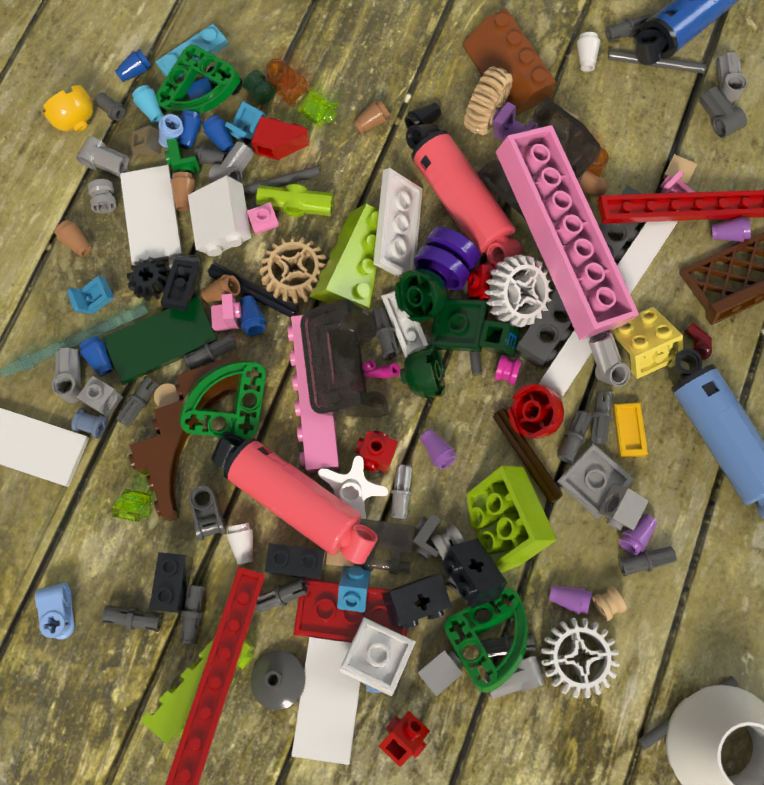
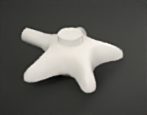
[318,456,388,525]

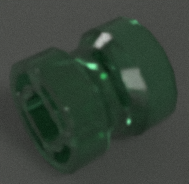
[243,70,276,105]

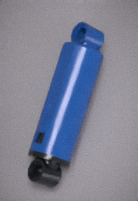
[636,0,739,65]

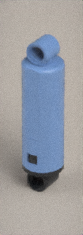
[668,349,764,519]

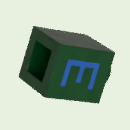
[479,320,520,357]

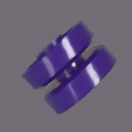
[414,227,481,290]

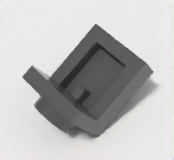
[413,514,441,560]

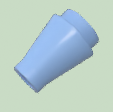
[158,114,183,148]

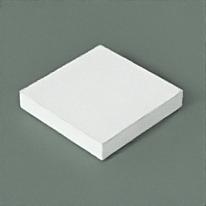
[339,617,416,696]

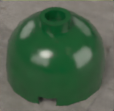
[395,268,447,322]
[400,344,445,398]

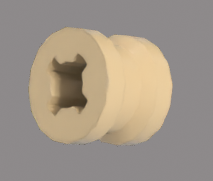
[592,586,627,622]

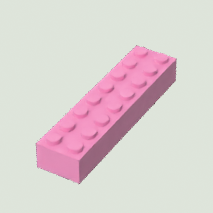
[496,125,639,340]

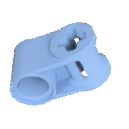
[35,582,75,640]

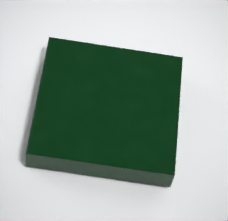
[429,299,489,352]

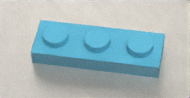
[156,24,228,79]

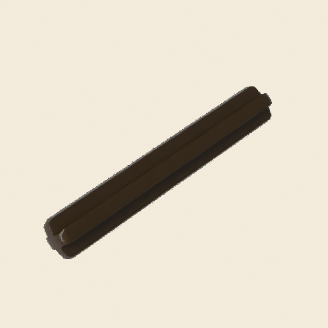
[493,408,563,503]

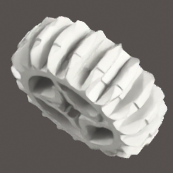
[484,255,553,327]
[541,618,620,698]

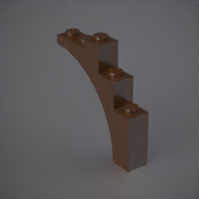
[129,354,249,522]

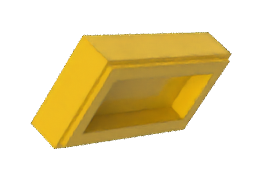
[612,402,648,458]

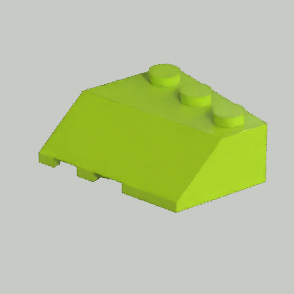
[466,466,557,573]

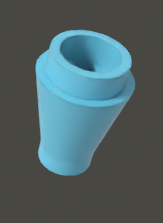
[132,85,164,124]

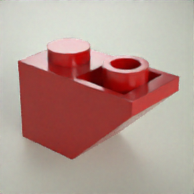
[251,117,310,160]

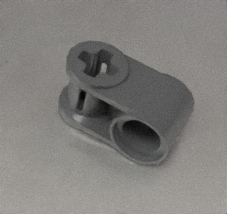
[189,485,227,541]

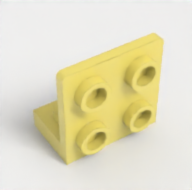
[609,307,683,379]

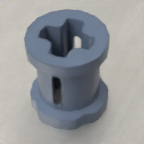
[71,408,108,439]

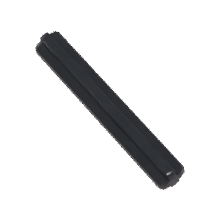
[208,263,299,318]

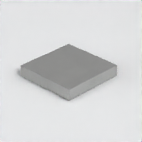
[556,443,635,520]

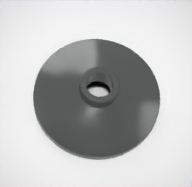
[251,650,306,710]

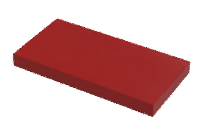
[293,578,407,643]

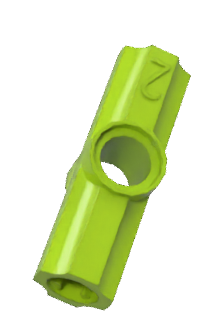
[256,184,334,217]

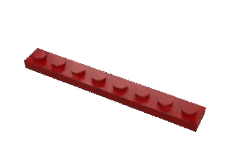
[597,190,764,224]
[165,566,266,785]

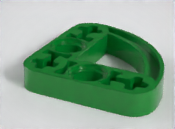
[156,45,241,115]
[179,360,266,439]
[444,588,528,693]

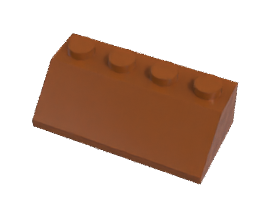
[463,8,556,116]

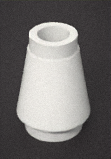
[576,32,601,72]
[226,523,253,565]

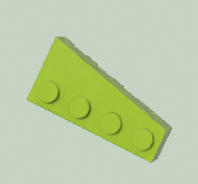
[310,204,379,314]
[140,637,255,745]

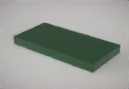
[103,296,217,385]

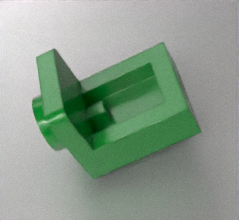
[165,138,201,175]

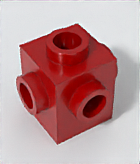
[467,263,497,301]
[354,431,399,473]
[378,710,430,767]

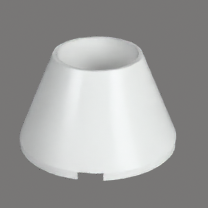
[666,685,764,785]

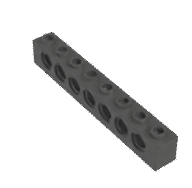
[515,185,646,369]

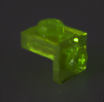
[296,88,339,128]
[112,488,151,523]

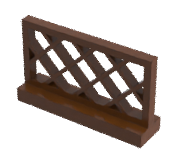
[679,232,764,326]

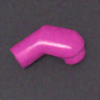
[362,360,400,378]

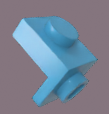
[225,101,266,141]
[67,276,114,315]
[337,567,371,612]

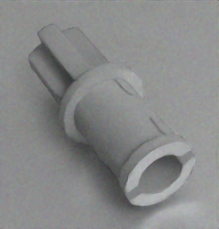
[390,465,412,520]

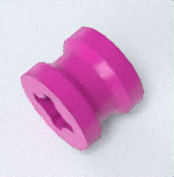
[494,355,522,385]

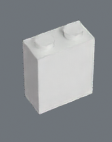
[188,175,251,256]

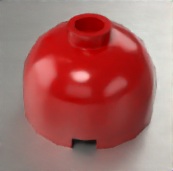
[508,384,565,439]

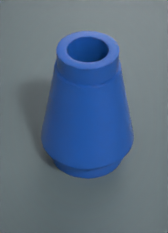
[114,49,152,83]
[178,110,202,150]
[203,115,235,154]
[240,296,267,336]
[79,336,113,377]

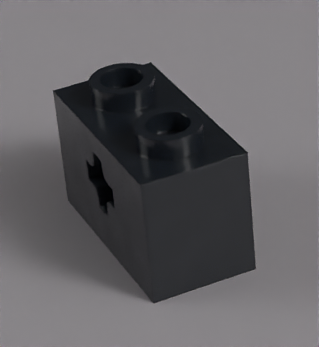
[443,538,508,609]
[265,543,327,581]
[149,552,193,614]
[381,574,452,630]

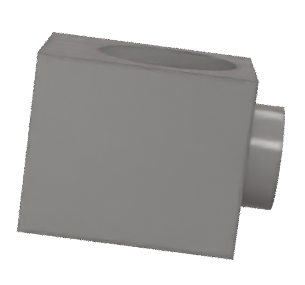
[77,376,123,419]
[598,484,649,531]
[417,650,463,696]

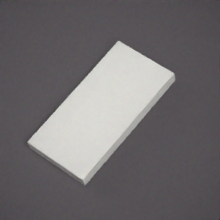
[120,165,183,266]
[373,168,423,278]
[0,408,89,488]
[292,637,361,765]

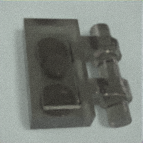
[354,519,415,575]

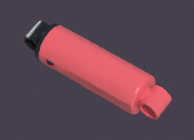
[406,123,523,267]
[211,432,378,564]

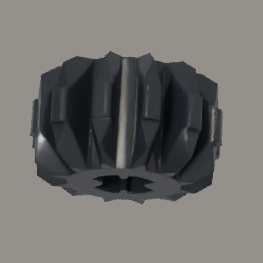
[127,257,170,302]

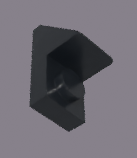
[160,259,200,311]

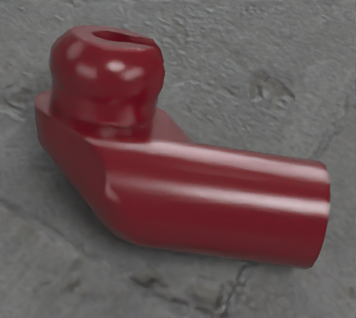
[684,322,712,360]

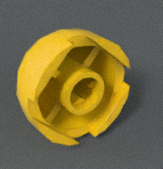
[42,85,93,133]

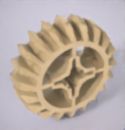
[464,66,513,136]
[260,236,327,304]

